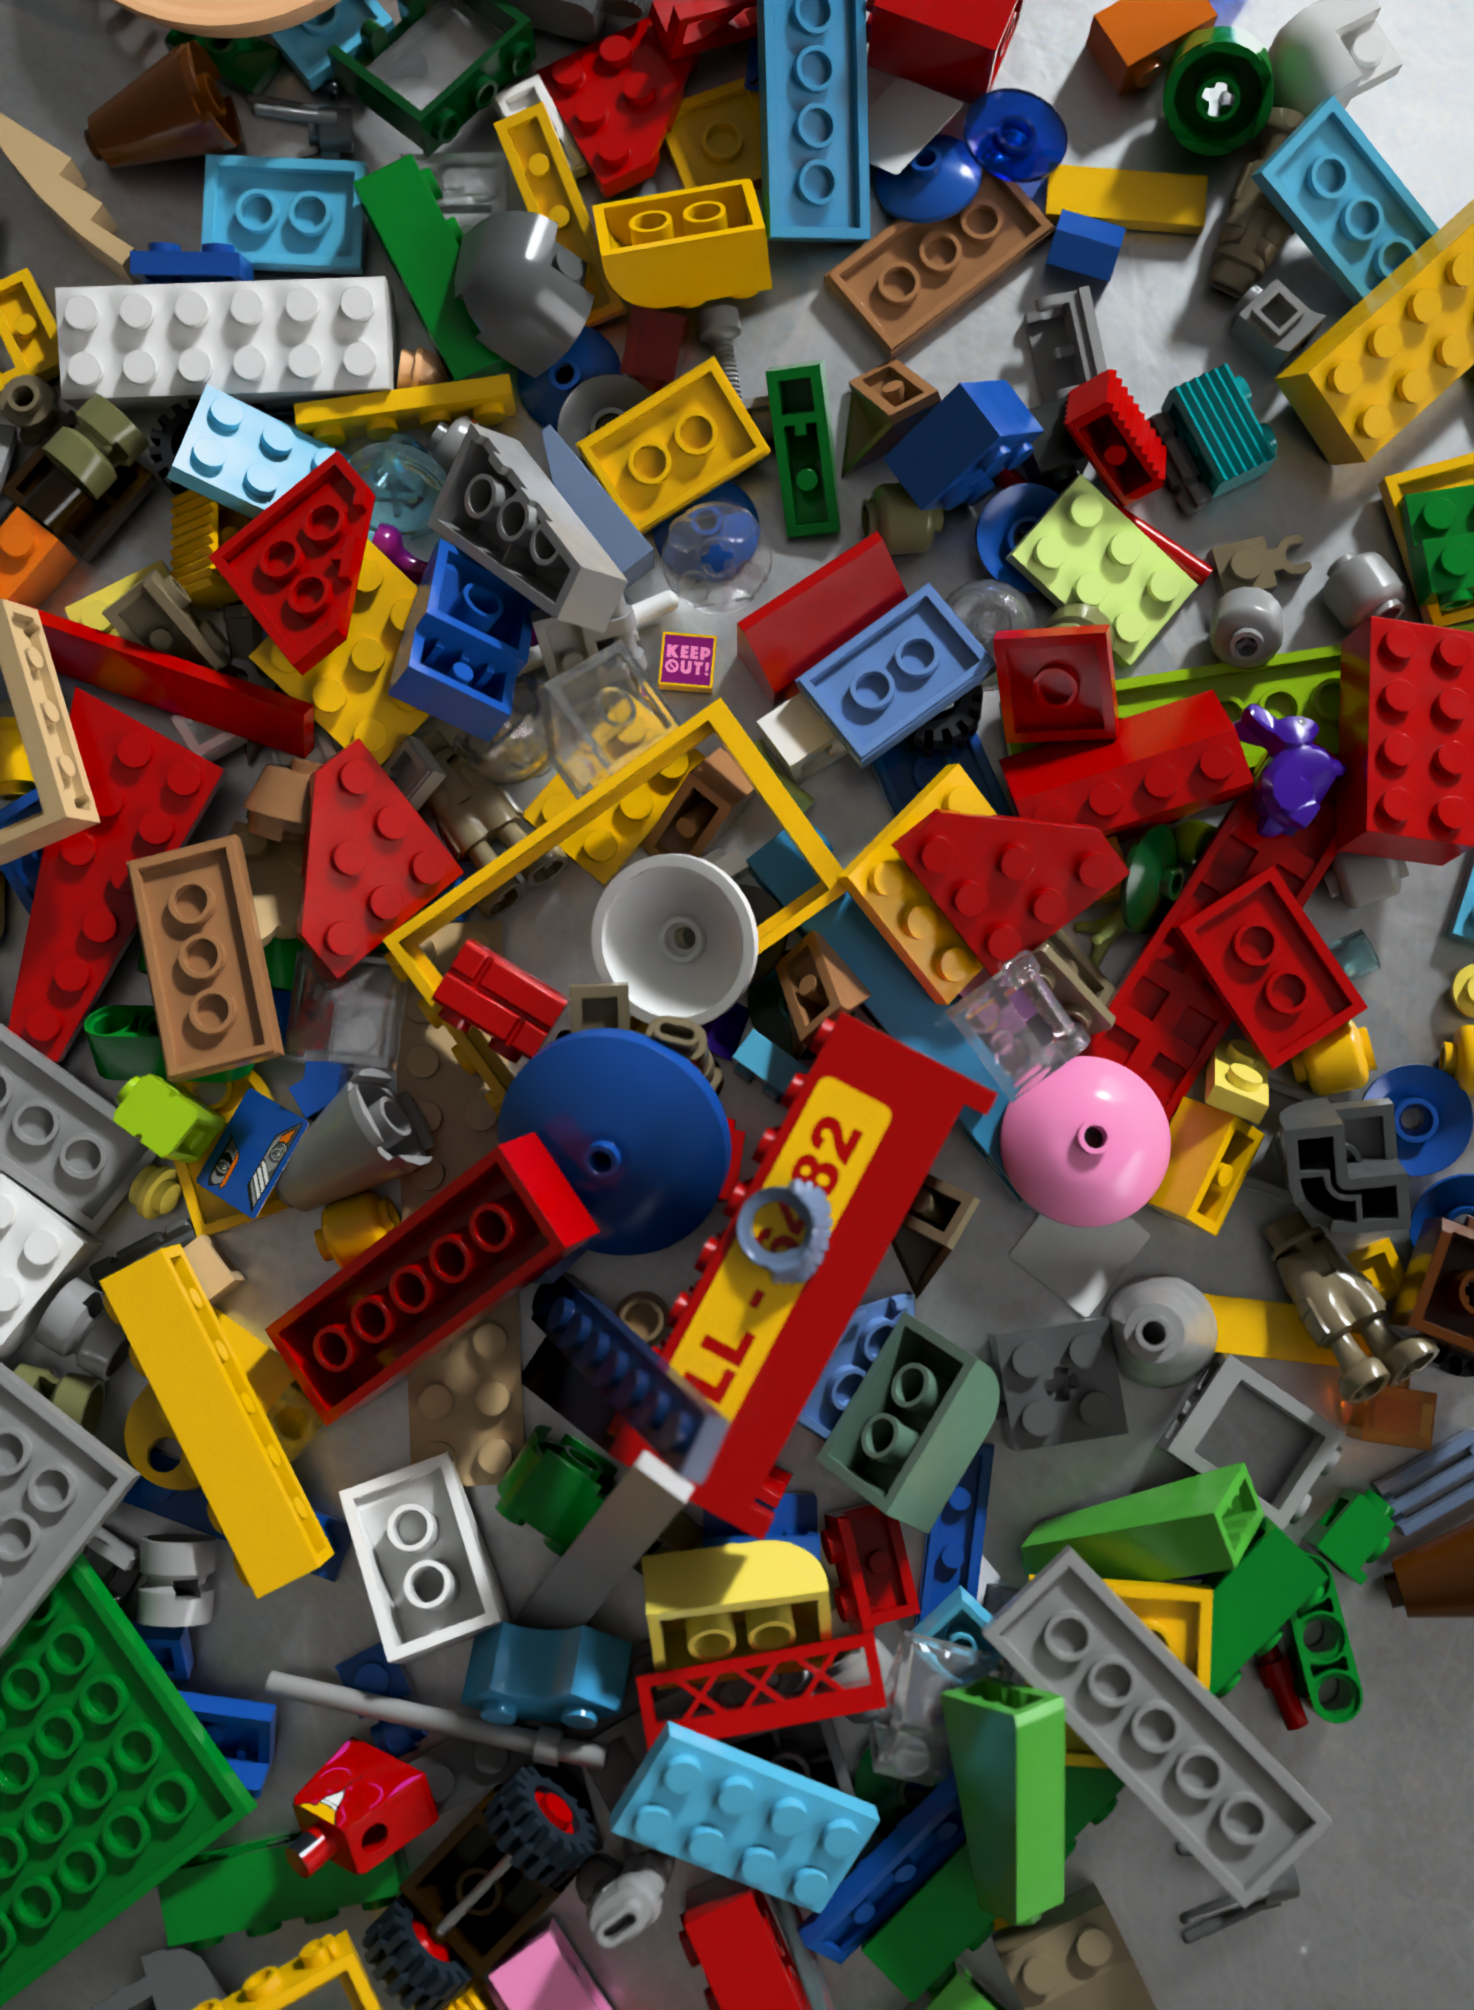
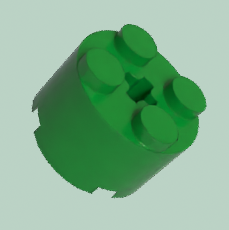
[1163,26,1274,156]
[495,1425,618,1557]

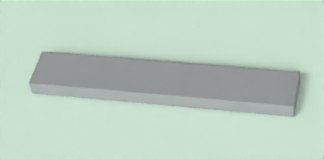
[511,1450,695,1630]

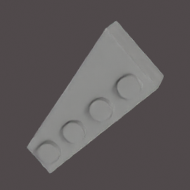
[426,423,628,633]

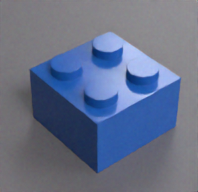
[883,380,1044,511]

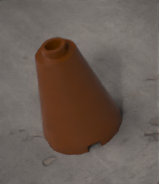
[84,40,242,168]
[1382,1519,1474,1618]

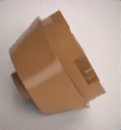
[242,758,323,843]

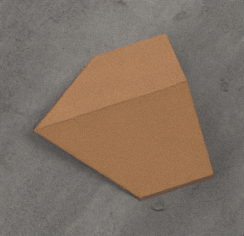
[841,358,941,479]
[775,930,873,1061]

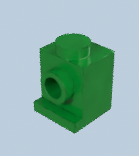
[1301,1487,1396,1585]

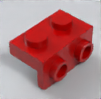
[820,1502,921,1633]

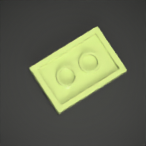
[1005,474,1198,668]

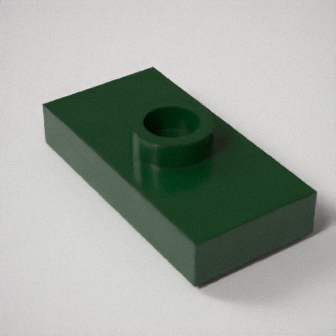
[164,29,284,96]

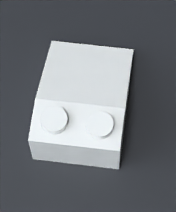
[339,1452,511,1664]

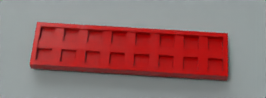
[1074,742,1338,1136]

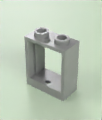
[1156,1352,1346,1531]

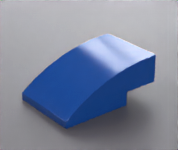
[388,538,536,742]

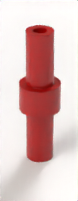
[1255,1644,1309,1731]

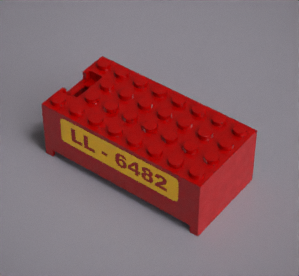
[607,1011,999,1541]

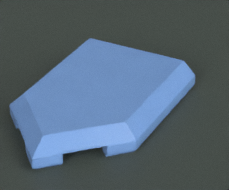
[796,1291,915,1442]

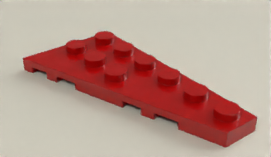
[8,686,228,1062]

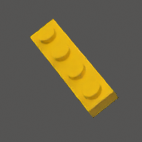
[493,101,627,328]
[293,374,518,447]

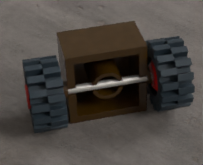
[362,1766,598,2010]

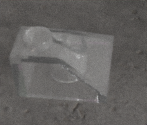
[539,639,682,800]
[283,950,408,1073]
[869,1630,1016,1787]

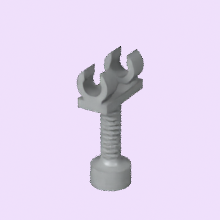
[696,305,775,446]

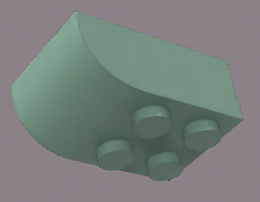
[815,1312,1000,1534]

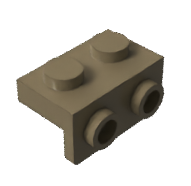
[102,569,229,671]
[1009,929,1116,1040]

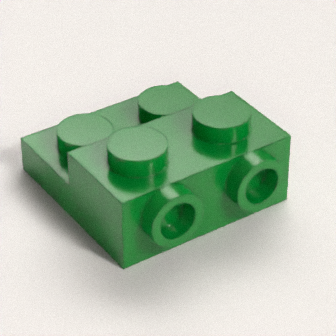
[1398,485,1474,610]

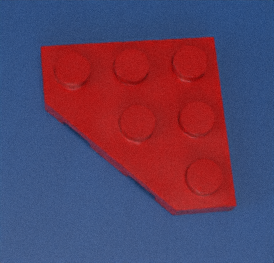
[535,17,701,199]
[208,450,376,676]
[296,738,464,980]
[891,808,1131,980]

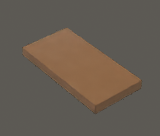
[823,150,1056,361]
[126,834,285,1083]

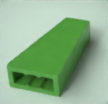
[1020,1462,1265,1582]
[940,1675,1065,1926]

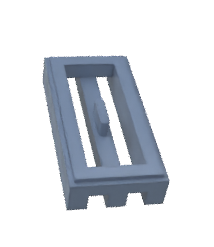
[1371,1428,1474,1537]

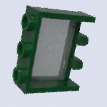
[327,0,537,158]

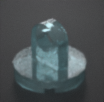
[348,432,447,540]

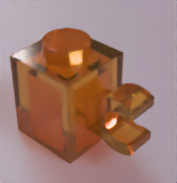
[1341,1348,1437,1451]

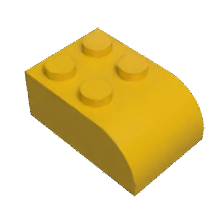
[592,178,773,309]

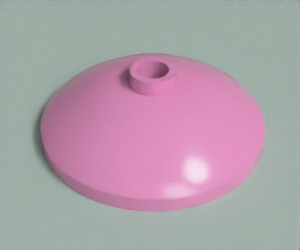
[999,1056,1171,1227]

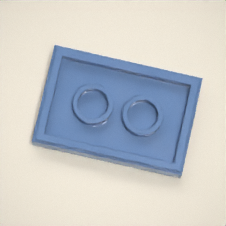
[795,582,996,769]

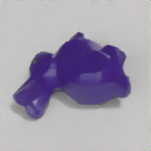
[1233,703,1348,838]

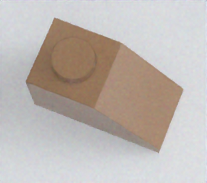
[641,747,756,858]

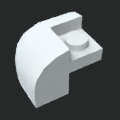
[1268,0,1403,119]

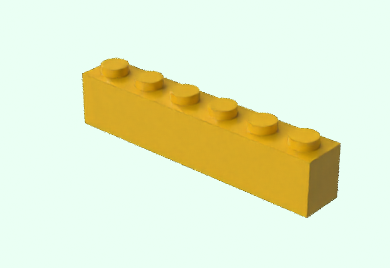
[99,1244,335,1599]

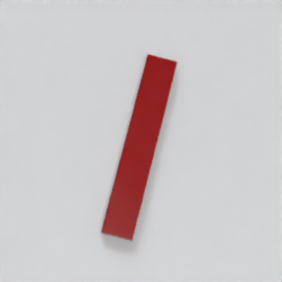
[18,603,314,759]

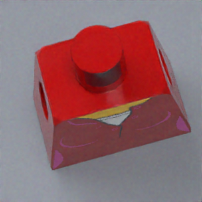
[285,1736,439,1879]

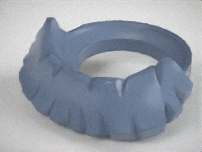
[737,1179,833,1285]

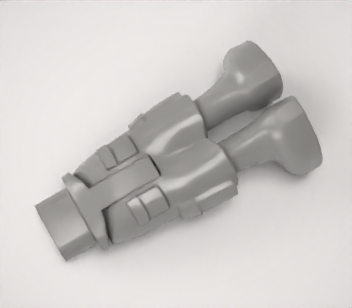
[576,1839,676,1948]

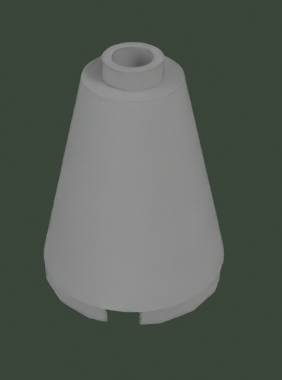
[274,1067,434,1212]
[1104,1274,1218,1388]

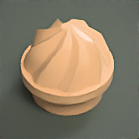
[397,345,448,389]

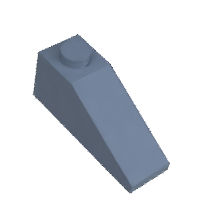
[541,424,655,591]

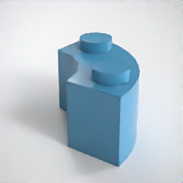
[461,1621,632,1729]

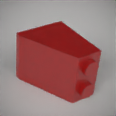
[866,0,1025,109]

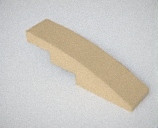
[0,113,142,285]

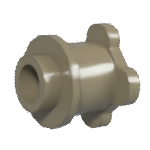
[0,375,67,447]

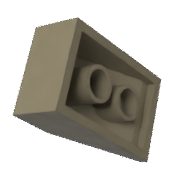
[991,1882,1157,2010]

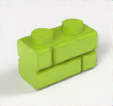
[113,1074,226,1164]

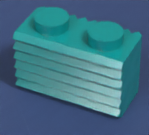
[1161,364,1278,499]

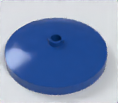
[498,1028,732,1256]

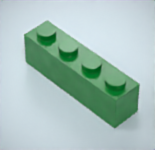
[353,153,514,382]
[157,1830,410,1951]

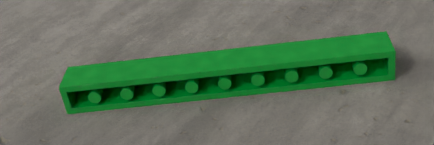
[861,1515,1329,2003]

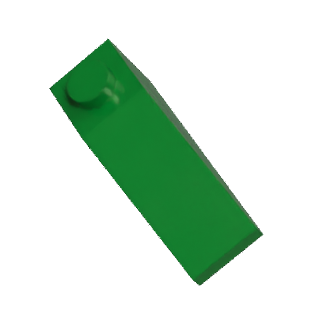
[765,360,841,538]

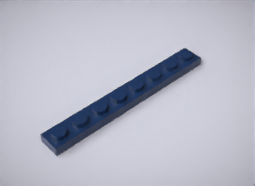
[531,1272,731,1485]

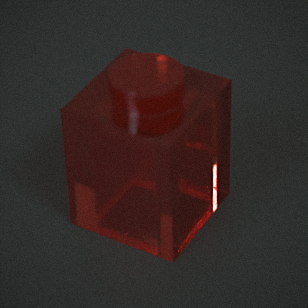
[620,305,691,392]

